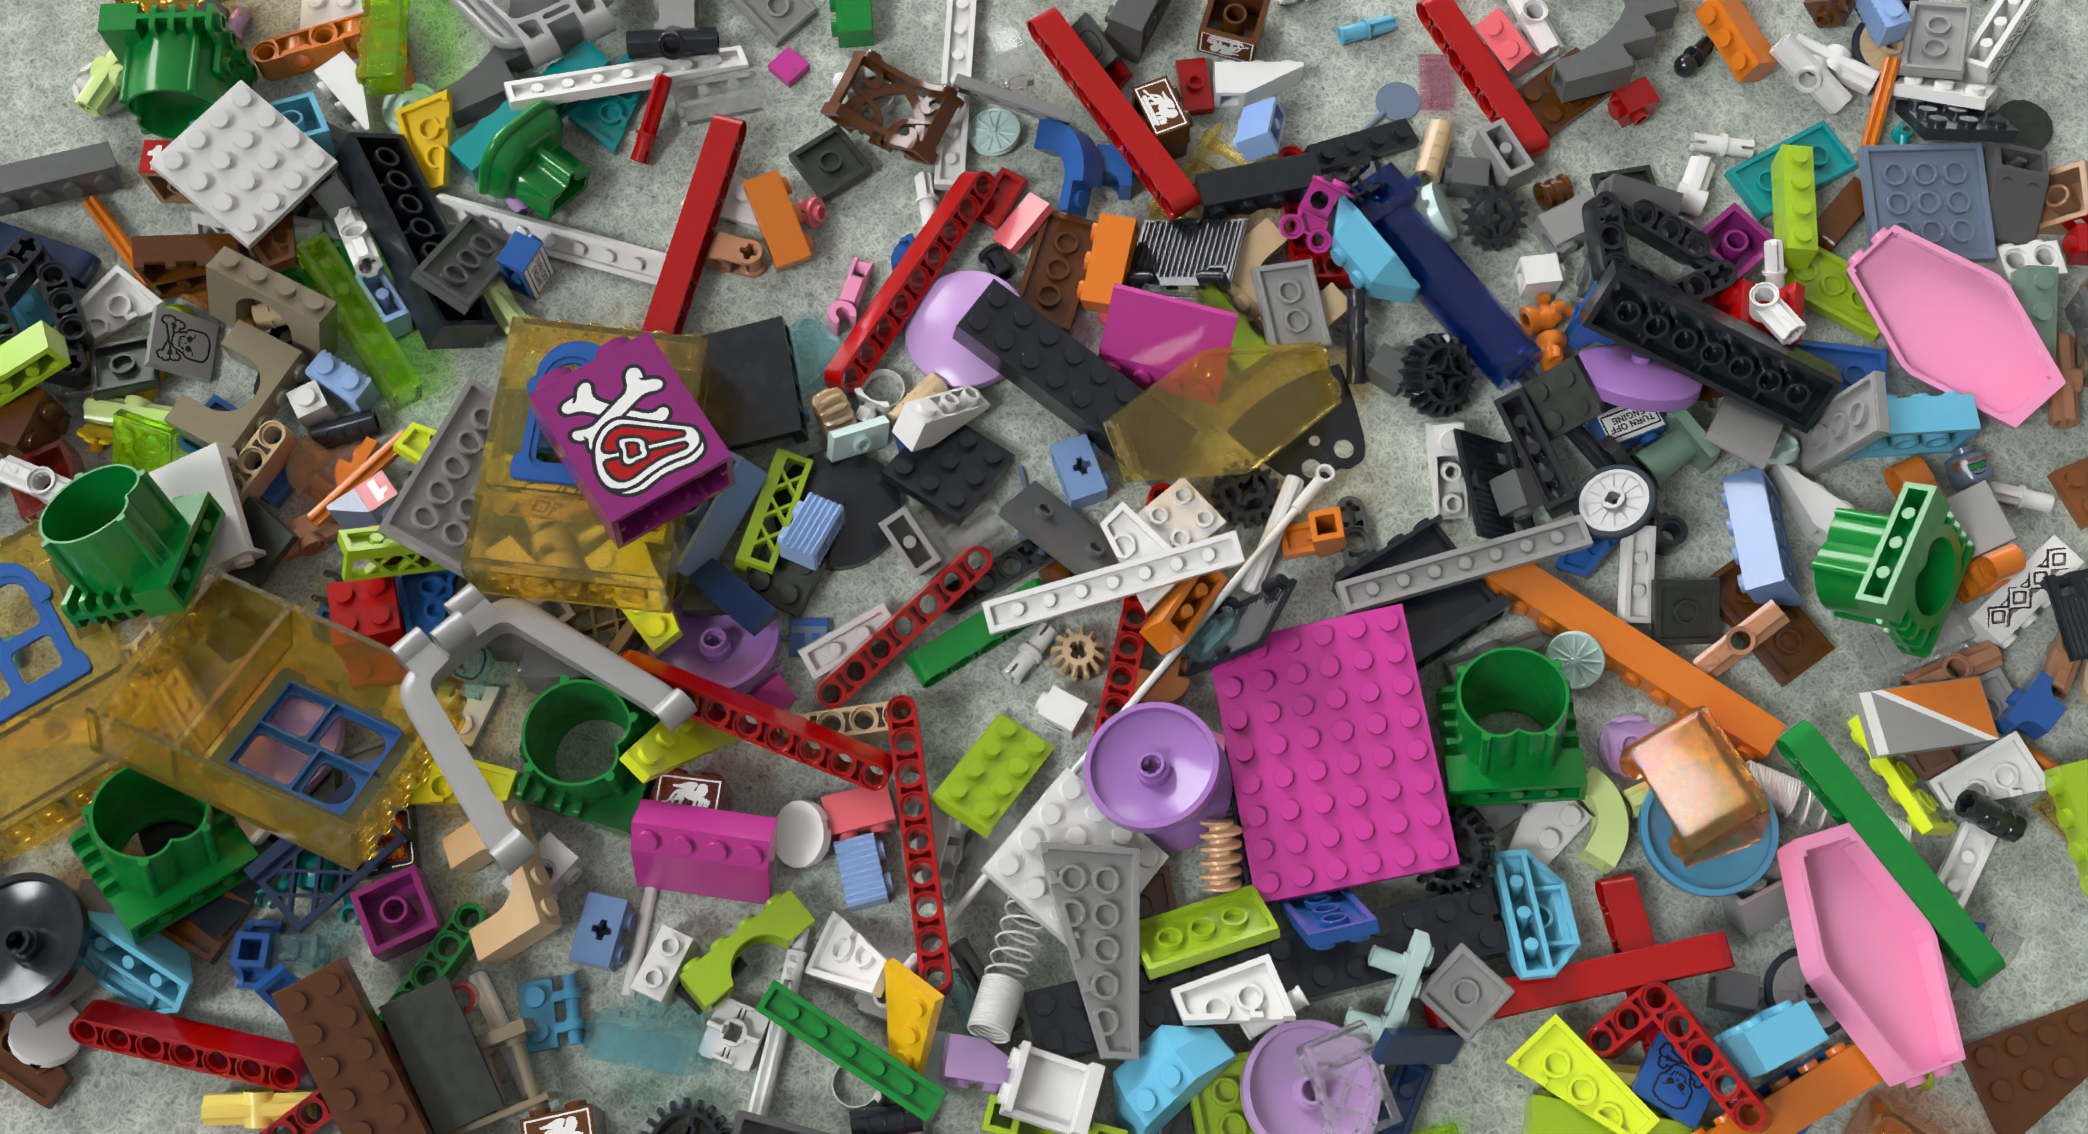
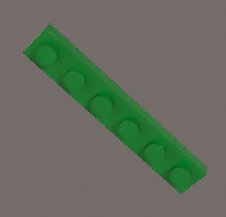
[755,980,948,1124]

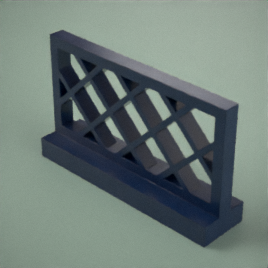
[244,777,409,933]

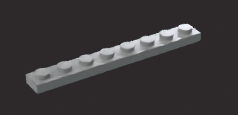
[1334,514,1593,616]

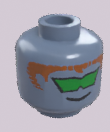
[1944,445,1994,491]

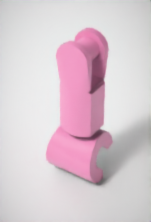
[828,256,875,337]

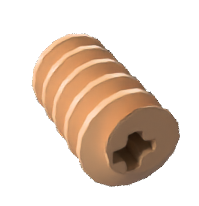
[1199,819,1242,892]

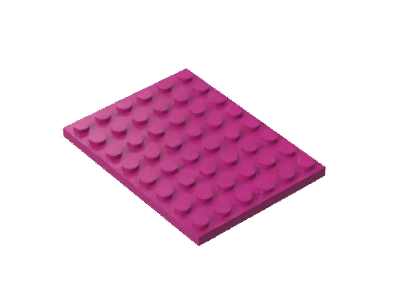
[1207,604,1460,904]

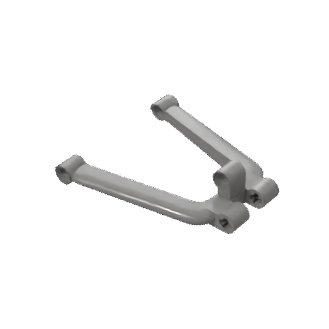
[448,0,617,69]
[389,583,697,876]

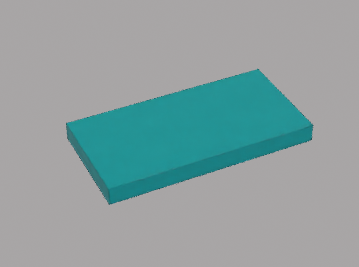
[1724,120,1859,222]

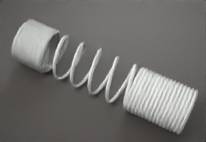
[1742,760,1912,843]
[967,895,1044,1044]

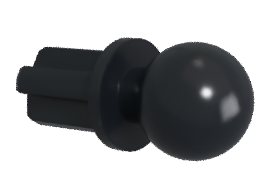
[1673,36,1715,78]

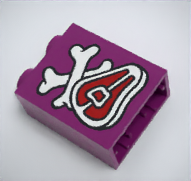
[528,332,736,550]

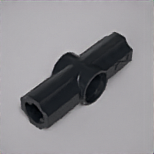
[626,25,720,60]

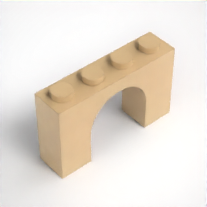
[1215,217,1347,361]
[442,800,563,964]

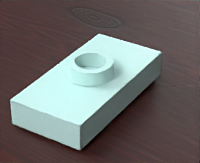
[826,415,890,462]

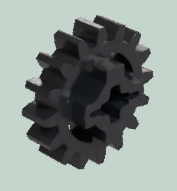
[1459,185,1528,252]
[1211,459,1280,529]

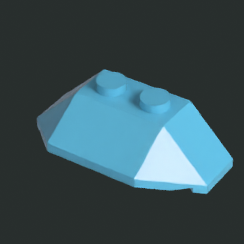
[1329,195,1421,304]
[1492,849,1581,980]
[83,911,194,1014]
[1113,1025,1237,1134]

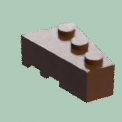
[131,233,250,299]

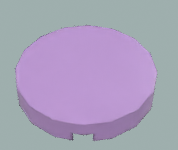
[1597,715,1665,781]

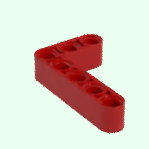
[1278,145,1355,291]
[1585,981,1773,1133]

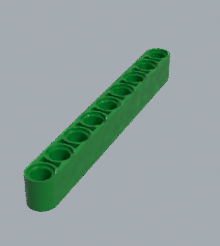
[1775,720,2006,989]

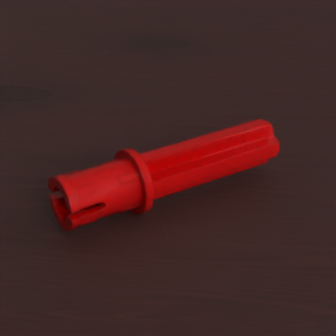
[630,74,672,165]

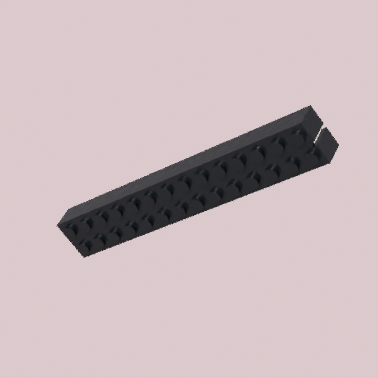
[1023,884,1510,1059]

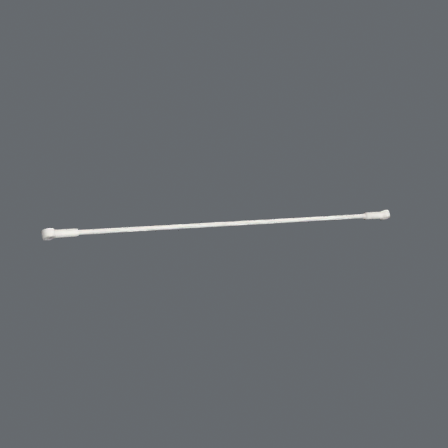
[873,464,1335,1009]

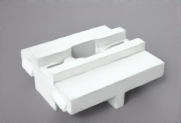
[697,997,770,1072]

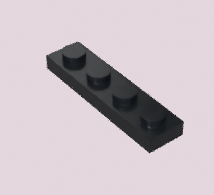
[1303,118,1420,175]

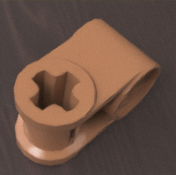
[704,232,767,278]

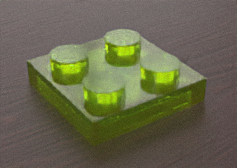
[113,409,179,473]

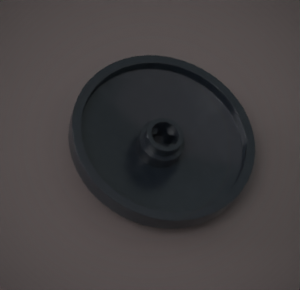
[774,449,901,571]
[0,872,90,1014]

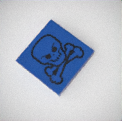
[1630,1030,1712,1130]

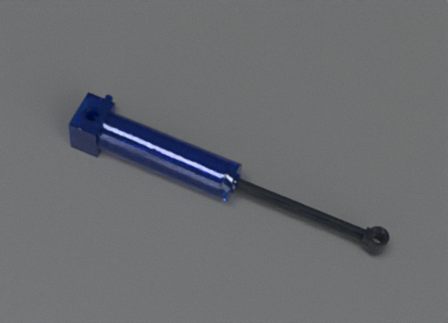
[1343,162,1689,556]

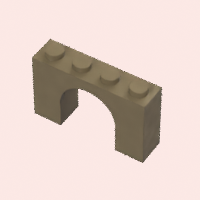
[206,246,338,363]
[164,319,310,456]

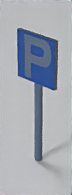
[781,618,829,657]

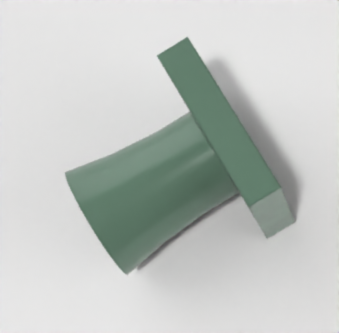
[1630,409,1721,490]

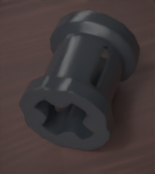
[978,243,1016,281]

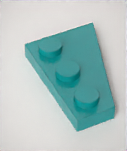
[568,53,643,155]

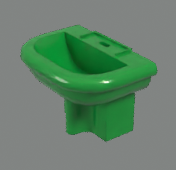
[477,99,591,220]

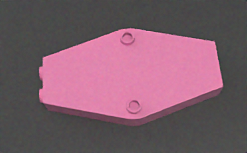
[1846,224,2066,430]
[1776,823,1966,1089]

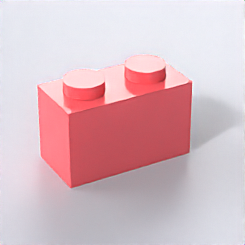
[1475,7,1542,79]
[821,784,897,842]

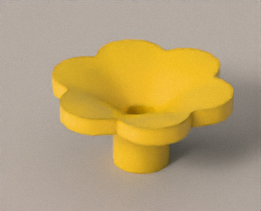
[76,424,121,453]

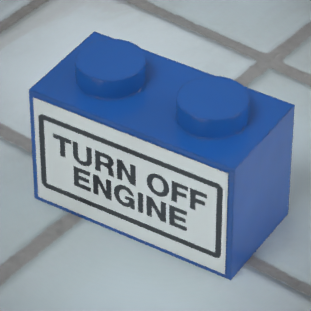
[496,230,555,301]
[1586,406,1667,456]

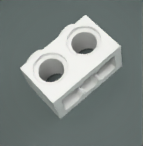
[1992,239,2068,283]

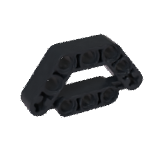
[1582,191,1737,300]
[0,233,95,389]

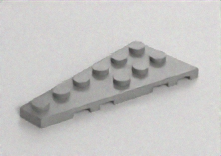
[377,377,498,580]
[1036,841,1140,1061]

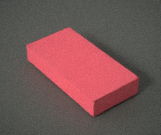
[991,192,1054,255]

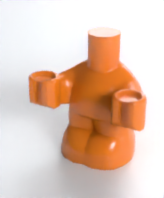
[1519,292,1574,337]
[1535,330,1569,372]

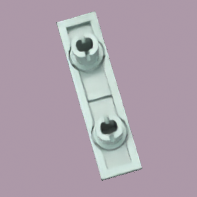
[1344,929,1434,1071]

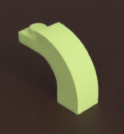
[1577,765,1629,874]

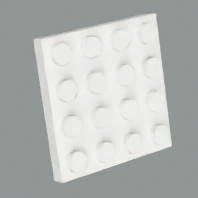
[149,80,338,250]
[980,767,1169,946]

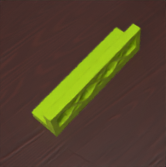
[733,448,814,575]
[337,526,480,582]

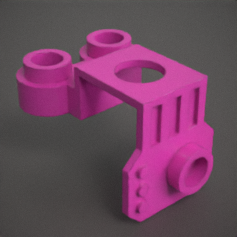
[1278,175,1355,253]

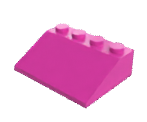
[1098,283,1239,405]
[631,799,778,905]

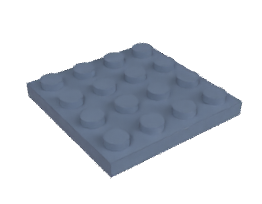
[1857,142,1997,263]

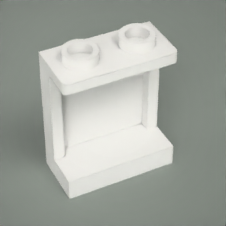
[997,1040,1106,1134]

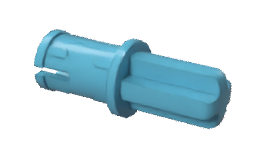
[1337,15,1396,46]

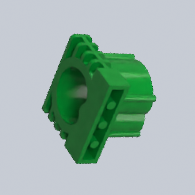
[97,3,258,140]
[38,464,226,628]
[1811,481,1975,658]
[1436,647,1588,808]
[514,675,661,839]
[68,757,259,945]

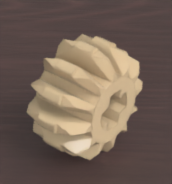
[811,387,857,440]
[1050,626,1106,683]

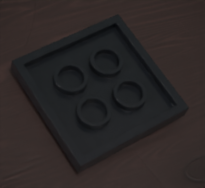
[1894,98,2019,142]
[882,425,1015,527]

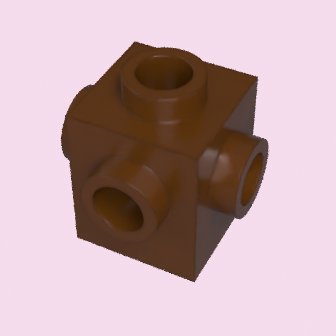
[1803,0,1856,28]

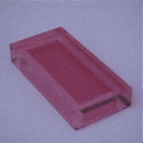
[1418,54,1451,111]

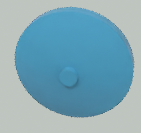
[1638,760,1779,898]

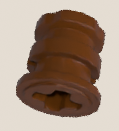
[1533,174,1574,211]

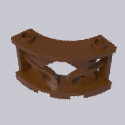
[820,49,965,165]

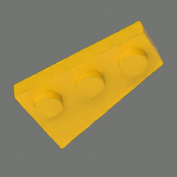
[394,89,453,193]
[884,957,945,1076]

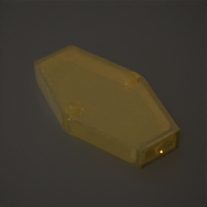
[1103,342,1342,483]

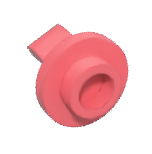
[795,197,827,228]

